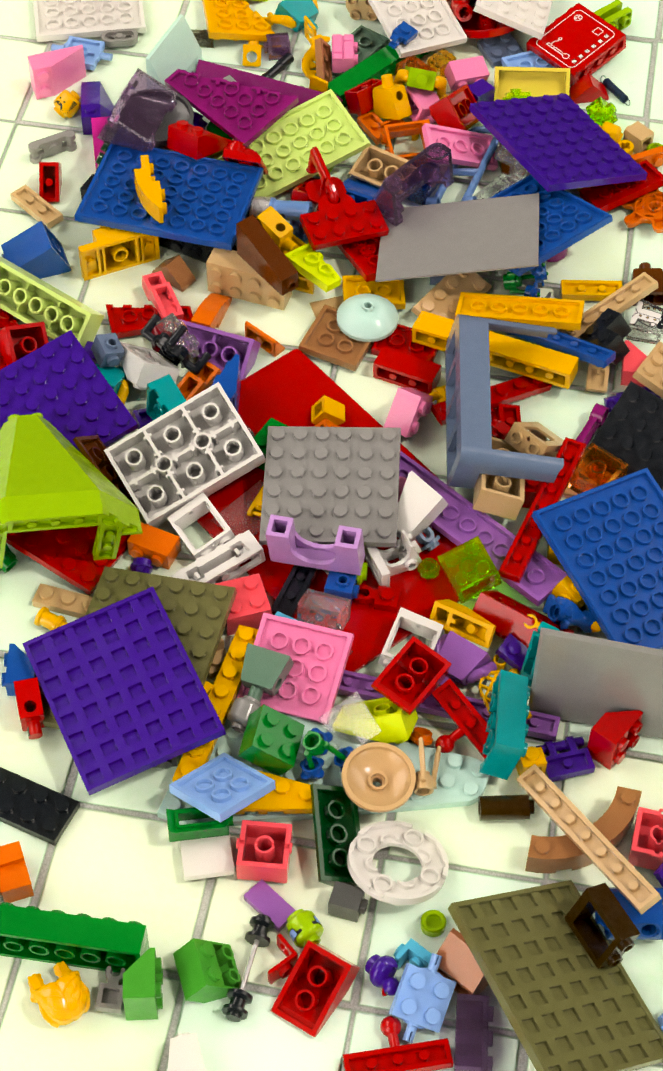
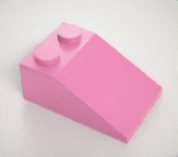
[27,45,86,100]

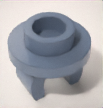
[415,527,441,552]

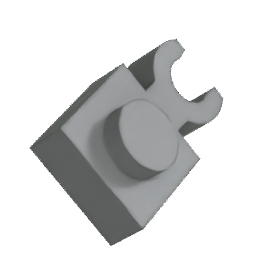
[95,966,125,1014]

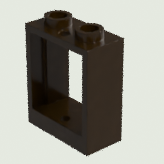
[564,883,641,969]

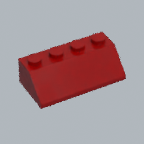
[472,589,574,648]

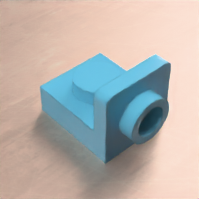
[394,938,432,970]

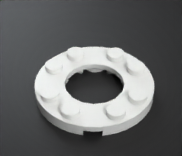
[347,821,449,906]

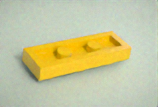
[560,280,622,301]

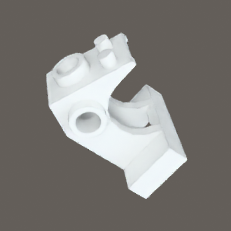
[364,530,423,587]

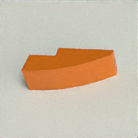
[191,293,232,329]
[177,362,221,401]

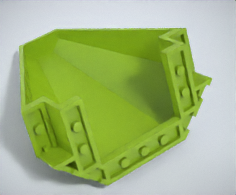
[0,413,143,569]

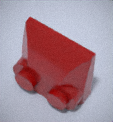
[222,140,268,175]

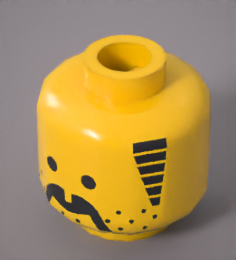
[54,90,81,119]

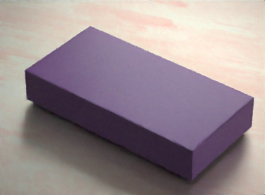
[243,879,296,932]

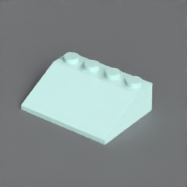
[145,14,204,90]

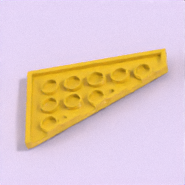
[202,0,280,42]

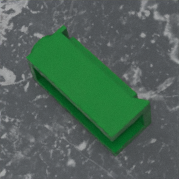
[166,807,234,842]

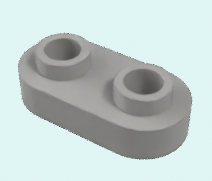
[101,29,138,48]

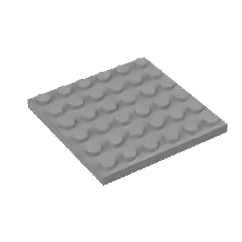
[259,426,401,548]

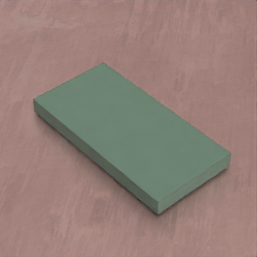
[331,25,391,77]

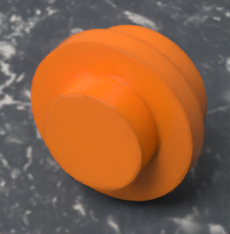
[409,727,433,746]

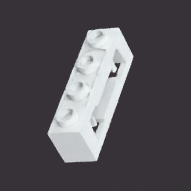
[171,530,266,584]

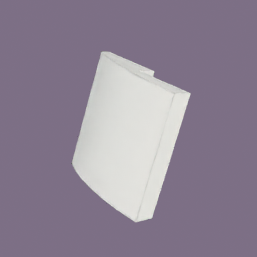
[180,834,235,881]

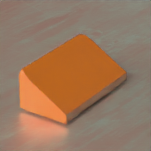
[245,321,285,357]

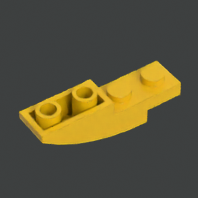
[134,155,167,223]

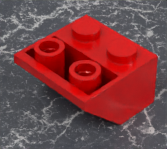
[587,710,643,770]

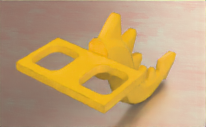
[301,16,330,79]

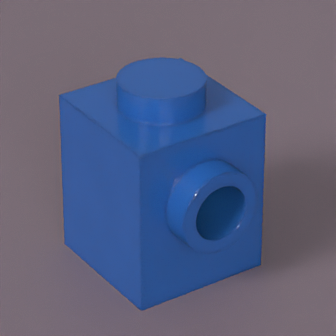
[324,571,360,607]

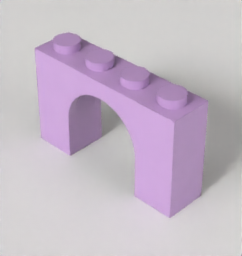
[265,515,365,575]

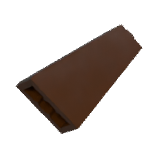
[236,215,298,296]

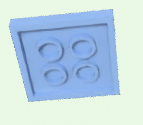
[169,753,276,823]

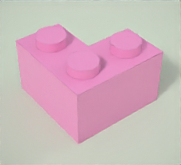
[383,387,434,437]

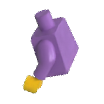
[434,630,506,686]

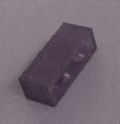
[454,994,494,1071]

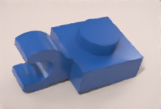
[388,21,418,49]

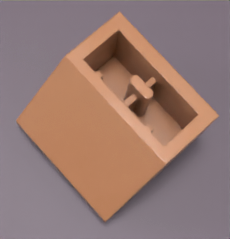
[437,928,489,1004]

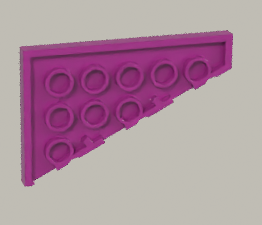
[164,69,299,147]

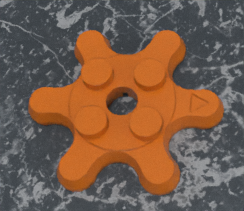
[622,189,663,233]

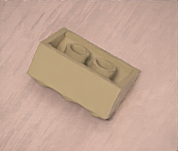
[349,144,421,196]

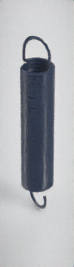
[600,75,630,106]

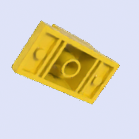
[78,226,160,281]

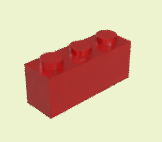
[373,346,442,394]

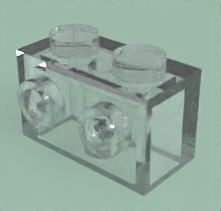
[297,588,351,631]

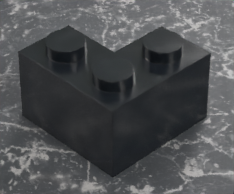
[580,308,632,365]

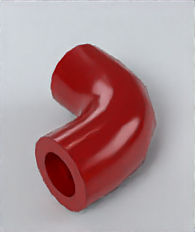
[450,0,473,22]

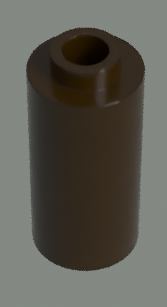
[478,795,535,821]

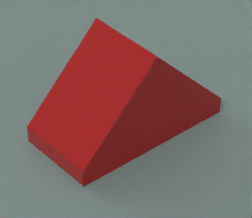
[569,73,609,104]

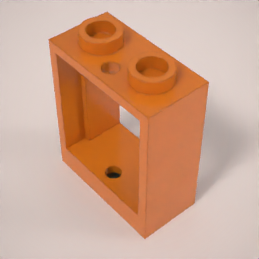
[380,119,435,165]

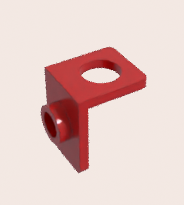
[267,933,298,985]

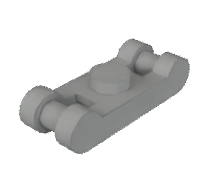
[28,130,77,164]

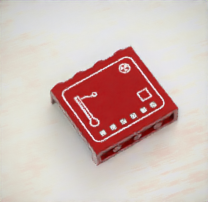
[526,3,626,86]

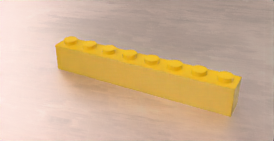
[412,311,579,389]

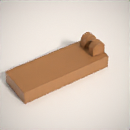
[315,38,332,83]

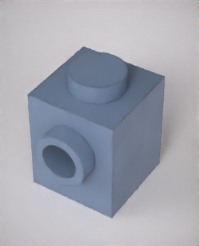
[91,333,125,368]

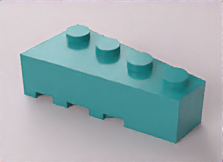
[146,374,186,421]
[479,669,531,780]

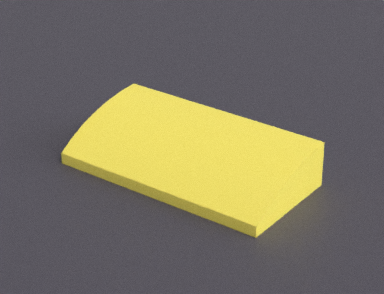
[494,66,570,101]

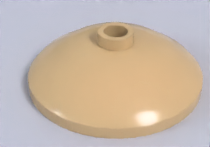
[341,742,416,813]

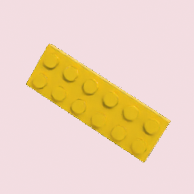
[455,292,584,331]

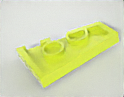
[285,243,342,292]

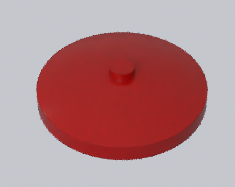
[458,6,516,39]

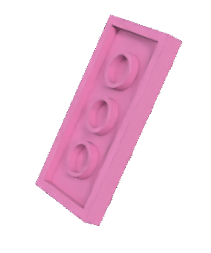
[422,123,498,171]

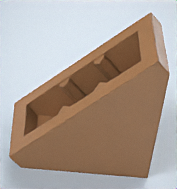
[152,255,196,292]

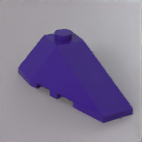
[81,81,116,135]

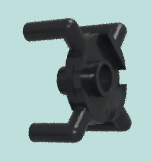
[141,314,212,375]

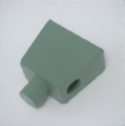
[241,643,294,702]

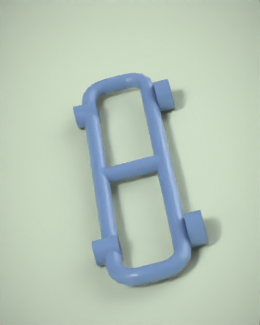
[425,126,507,205]

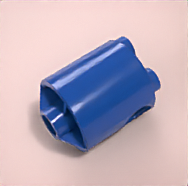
[595,887,663,940]

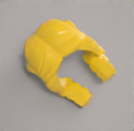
[27,961,90,1028]

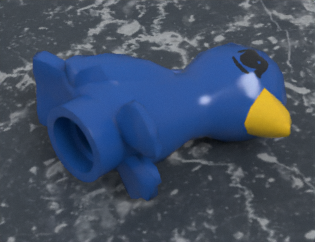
[542,594,601,634]

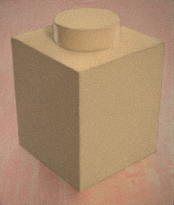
[623,121,655,154]

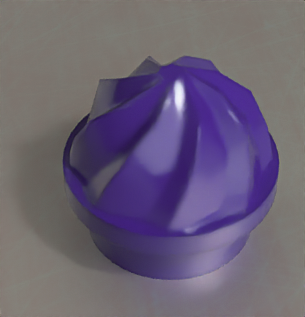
[130,557,153,574]

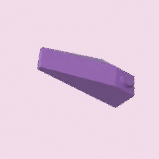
[173,319,261,380]

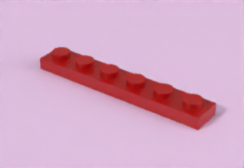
[431,376,552,426]

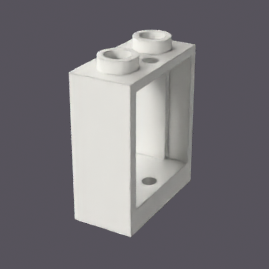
[167,492,235,559]
[378,607,444,668]

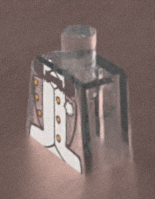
[626,299,663,344]

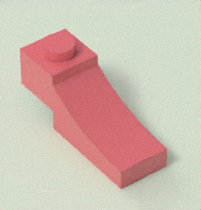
[142,271,184,324]

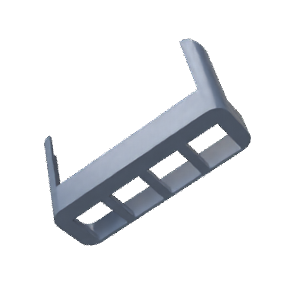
[445,314,564,489]

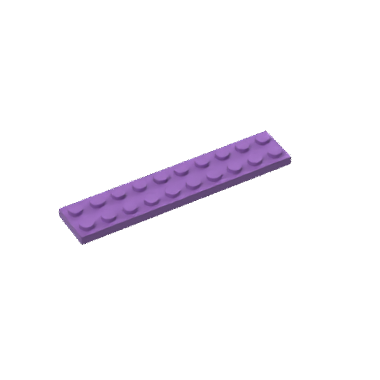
[399,451,567,606]

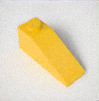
[429,599,496,648]

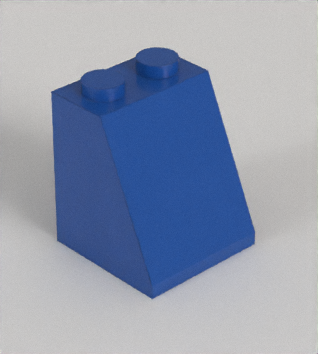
[1,221,71,279]

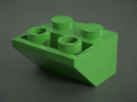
[173,938,241,1003]
[123,948,163,1021]

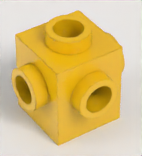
[551,575,585,609]

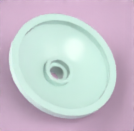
[336,293,399,342]

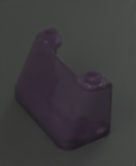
[97,68,178,152]
[373,143,454,227]

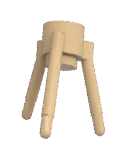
[414,737,441,796]

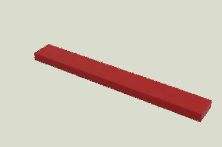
[498,437,586,583]

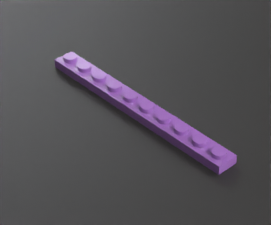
[338,670,560,742]

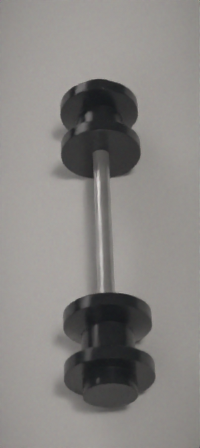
[222,914,275,1022]

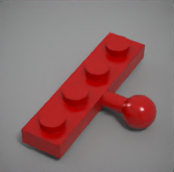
[431,678,489,759]
[343,1016,453,1071]

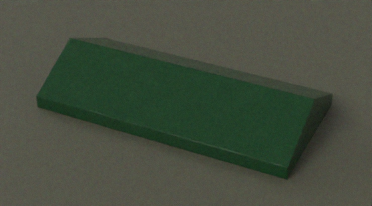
[310,784,360,887]

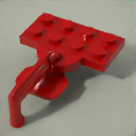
[299,147,389,251]

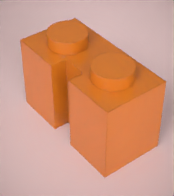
[127,522,181,570]
[0,841,34,903]

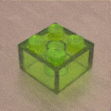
[437,536,502,604]

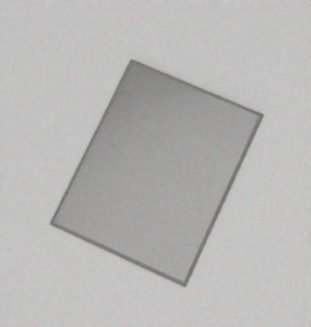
[375,193,540,282]
[528,627,663,739]

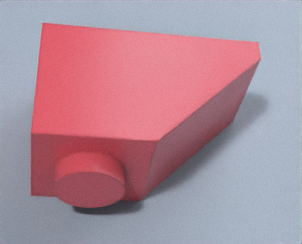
[621,340,647,387]

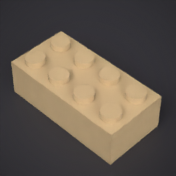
[206,248,292,310]
[473,437,525,521]

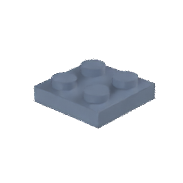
[477,33,524,68]

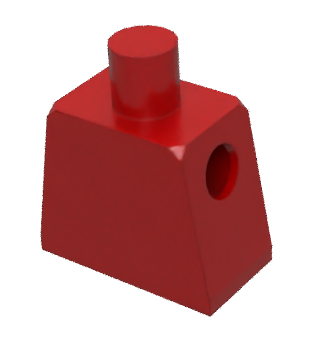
[13,677,45,740]

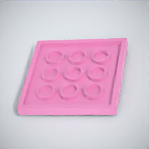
[237,613,354,725]

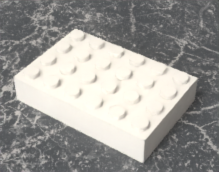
[104,382,266,527]

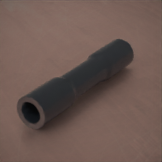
[261,53,294,79]

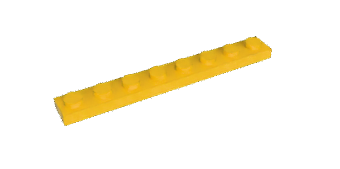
[172,625,258,782]

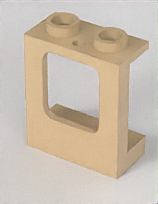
[504,422,564,457]

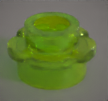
[418,558,440,579]

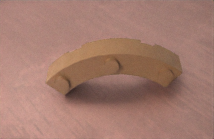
[525,786,642,874]

